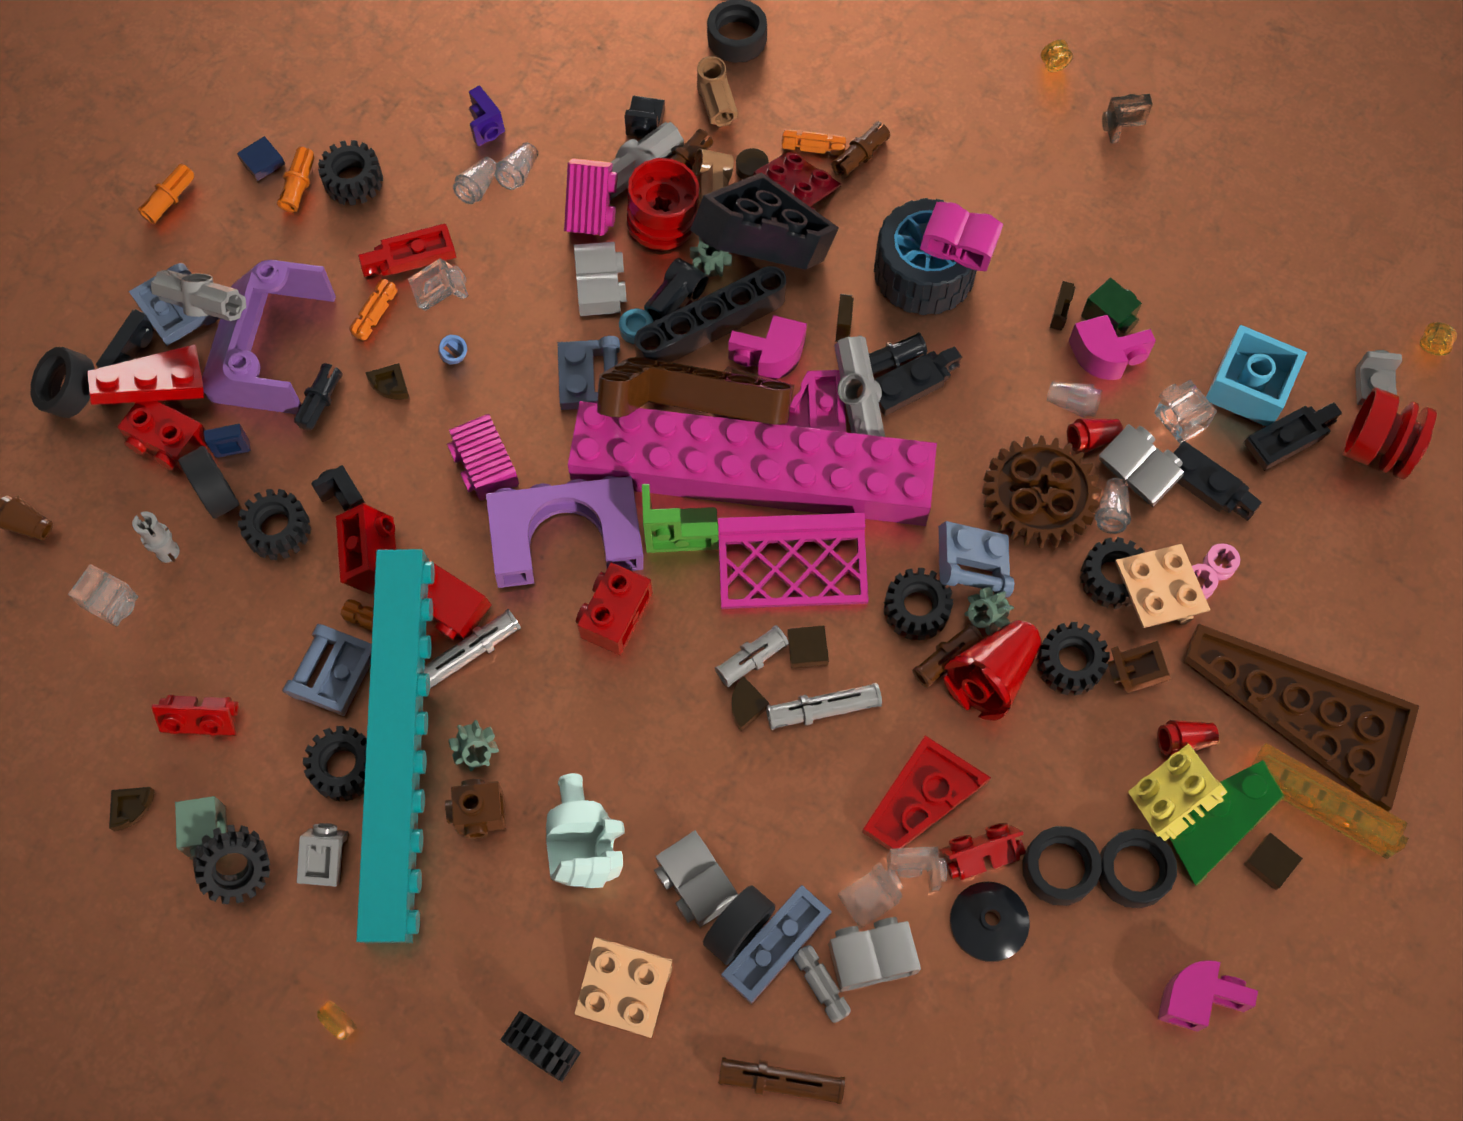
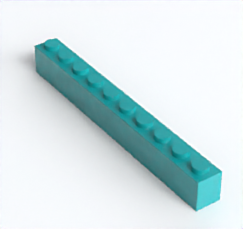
[356,549,435,943]

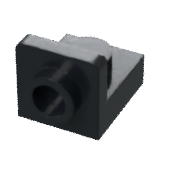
[624,96,665,139]
[311,465,366,511]

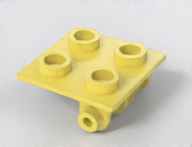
[1128,743,1228,841]

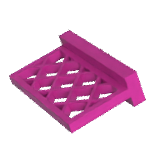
[718,513,869,609]

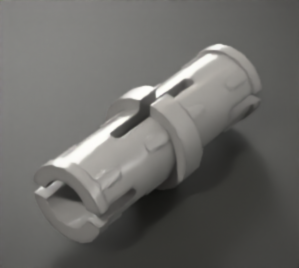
[132,511,180,563]
[715,625,789,687]

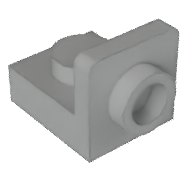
[1355,350,1402,405]
[297,823,348,887]

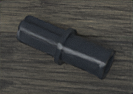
[869,332,928,374]
[294,363,343,431]

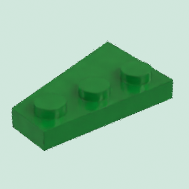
[1170,760,1285,886]

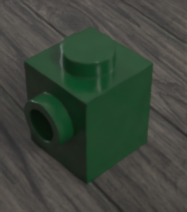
[1081,277,1142,336]

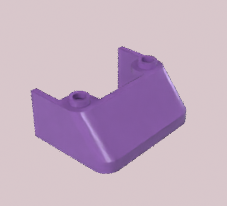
[202,260,336,414]

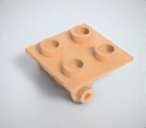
[1115,544,1210,628]
[574,937,672,1038]

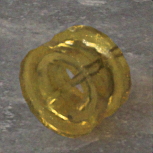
[1040,40,1073,72]
[1420,322,1457,356]

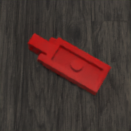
[358,223,457,277]

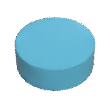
[619,308,653,344]

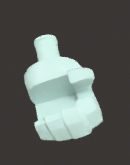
[546,773,625,888]

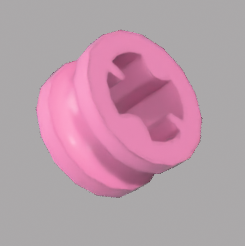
[1203,543,1241,580]
[1192,564,1218,599]

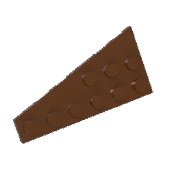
[1185,624,1419,813]

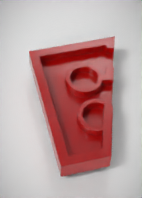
[87,344,204,405]
[862,735,991,854]

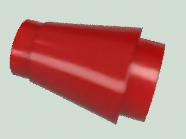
[1067,419,1123,454]
[1157,720,1219,756]

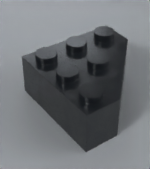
[690,172,839,270]

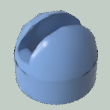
[438,335,467,365]

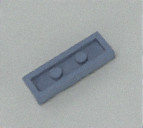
[721,885,832,1004]

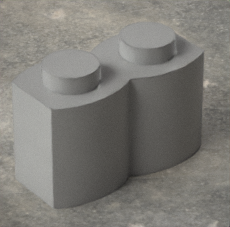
[574,242,627,316]
[1099,424,1184,507]
[654,830,738,928]
[828,917,921,992]

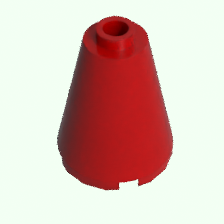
[944,620,1042,721]

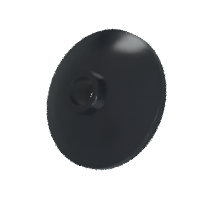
[950,882,1030,962]

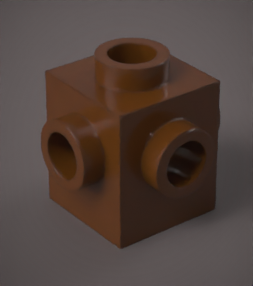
[445,779,506,839]

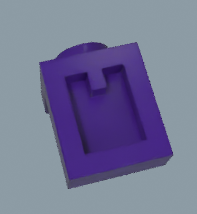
[469,85,505,146]

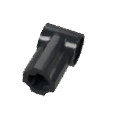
[644,258,709,321]

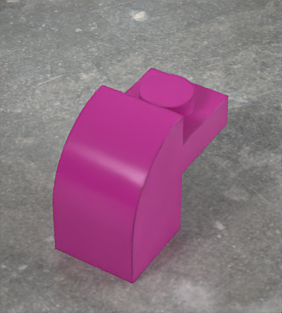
[728,315,807,380]
[1069,315,1156,380]
[1158,960,1258,1032]

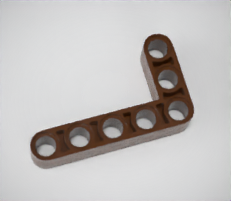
[597,357,792,425]

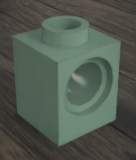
[175,796,227,860]

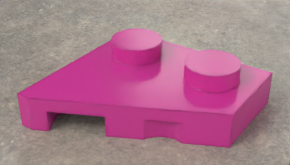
[781,370,846,432]

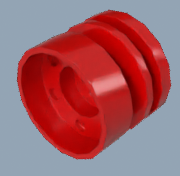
[627,158,699,250]
[1343,387,1437,480]

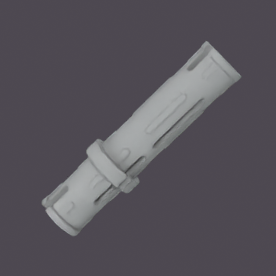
[424,609,521,688]
[766,683,882,730]

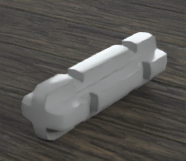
[794,945,851,1023]

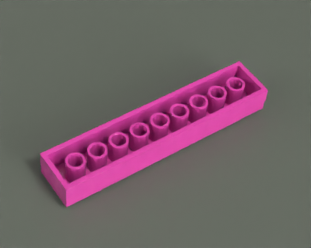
[568,401,937,526]

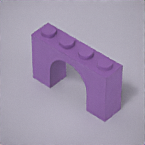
[486,476,643,588]

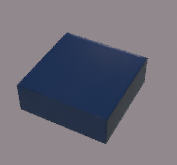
[237,136,285,181]
[204,424,251,458]

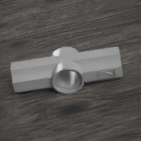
[610,122,684,200]
[151,269,246,321]
[834,336,885,437]

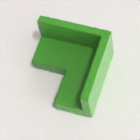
[642,484,719,553]

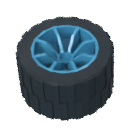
[874,198,977,315]

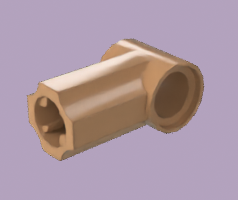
[697,56,738,127]
[692,148,734,211]

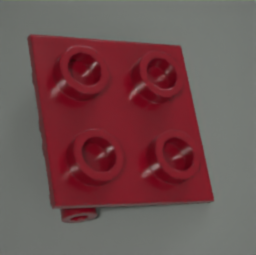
[753,151,841,210]

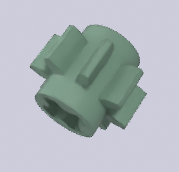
[690,237,732,277]
[964,586,1014,635]
[448,720,499,771]

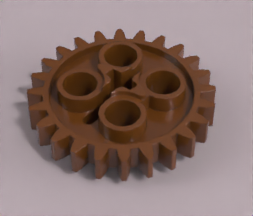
[982,435,1102,548]

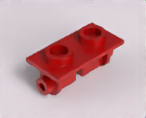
[151,694,239,736]
[939,823,1026,880]

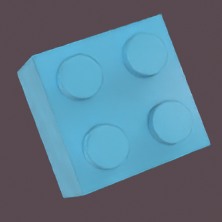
[1205,325,1307,426]

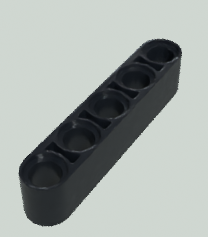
[634,266,786,362]

